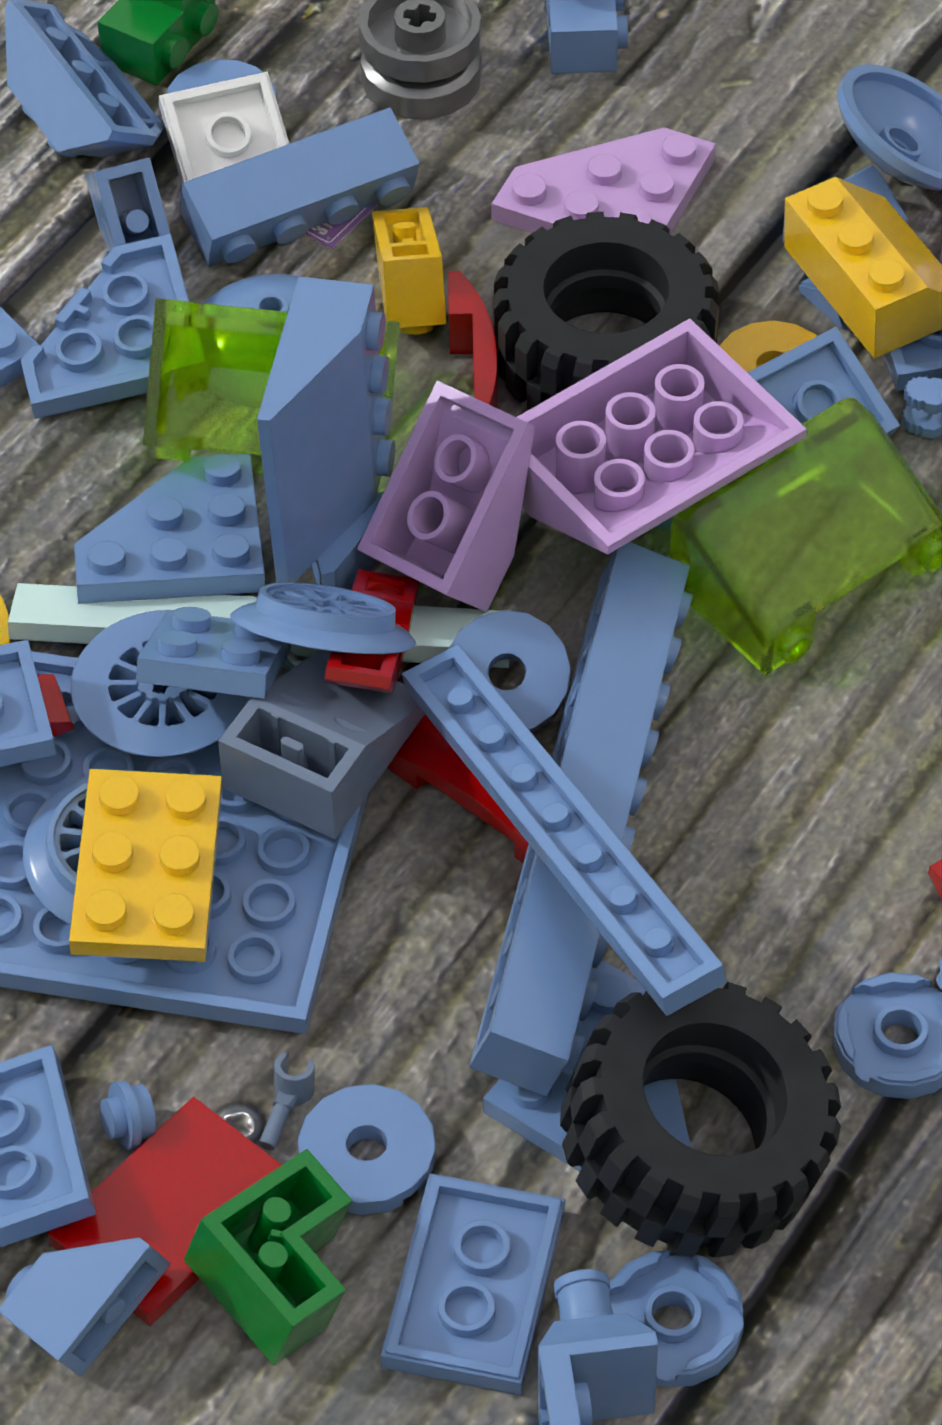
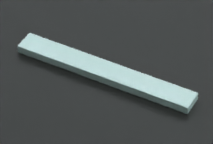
[8,583,510,668]

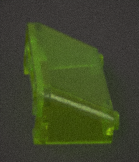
[143,298,400,461]
[670,398,942,676]

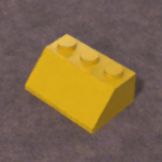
[784,177,942,359]

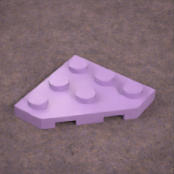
[491,127,716,234]

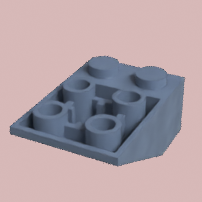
[218,650,425,839]

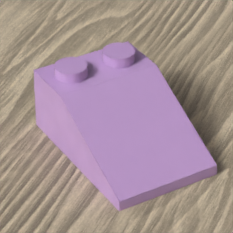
[357,380,535,612]

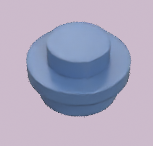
[100,1080,156,1150]

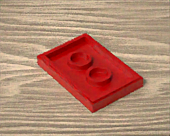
[47,1096,282,1326]

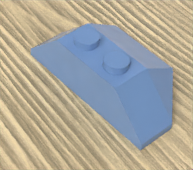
[5,0,165,158]

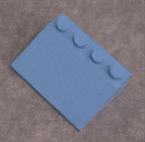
[257,276,395,583]

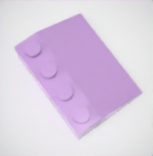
[517,318,807,555]

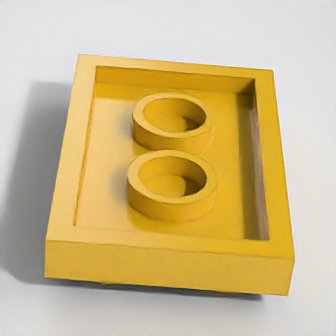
[69,769,222,962]

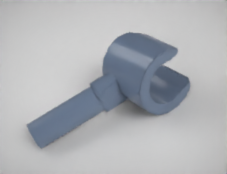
[258,1052,315,1150]

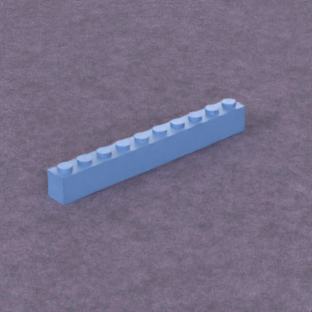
[469,542,692,1096]

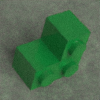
[97,0,219,86]
[183,1149,353,1366]

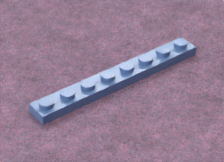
[402,644,727,1016]

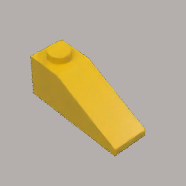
[371,207,446,334]

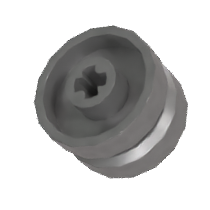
[359,0,482,120]

